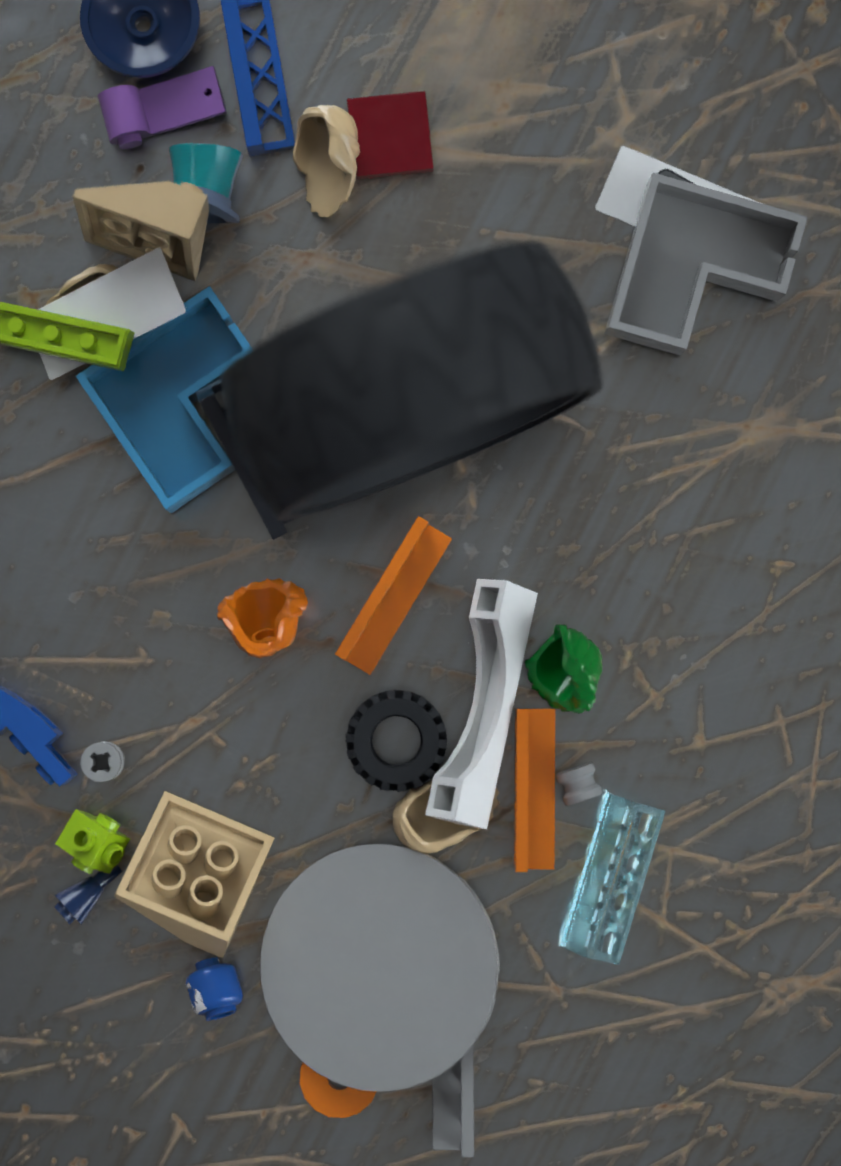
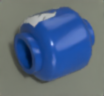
[186,957,243,1021]

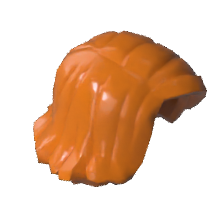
[217,578,308,658]

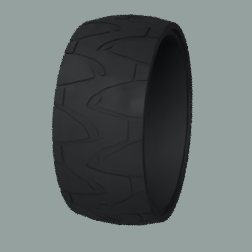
[221,241,603,520]

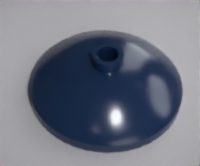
[80,0,200,78]

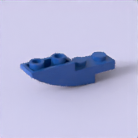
[0,686,78,787]

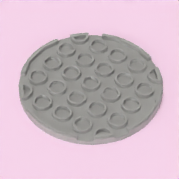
[260,844,500,1092]

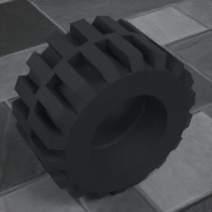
[346,690,447,792]

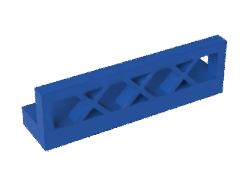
[221,0,295,157]

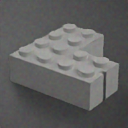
[604,173,808,355]

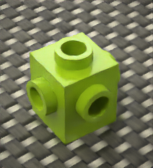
[55,809,130,874]

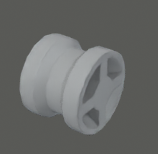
[80,741,125,783]
[555,762,603,806]

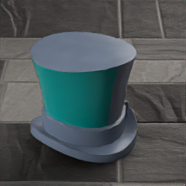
[169,143,243,223]

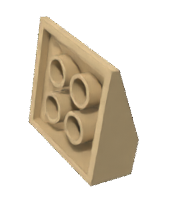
[73,181,209,281]
[114,791,275,958]

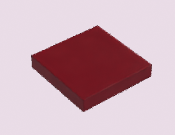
[347,91,434,180]

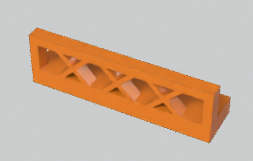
[335,516,452,675]
[514,708,555,872]

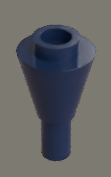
[54,865,123,925]

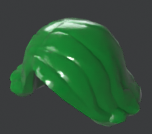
[524,624,603,714]

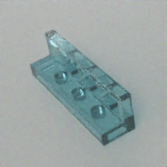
[560,792,666,964]

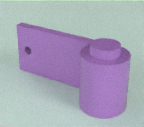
[98,66,227,149]

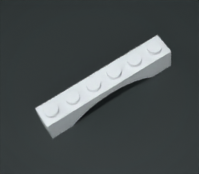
[425,579,538,829]

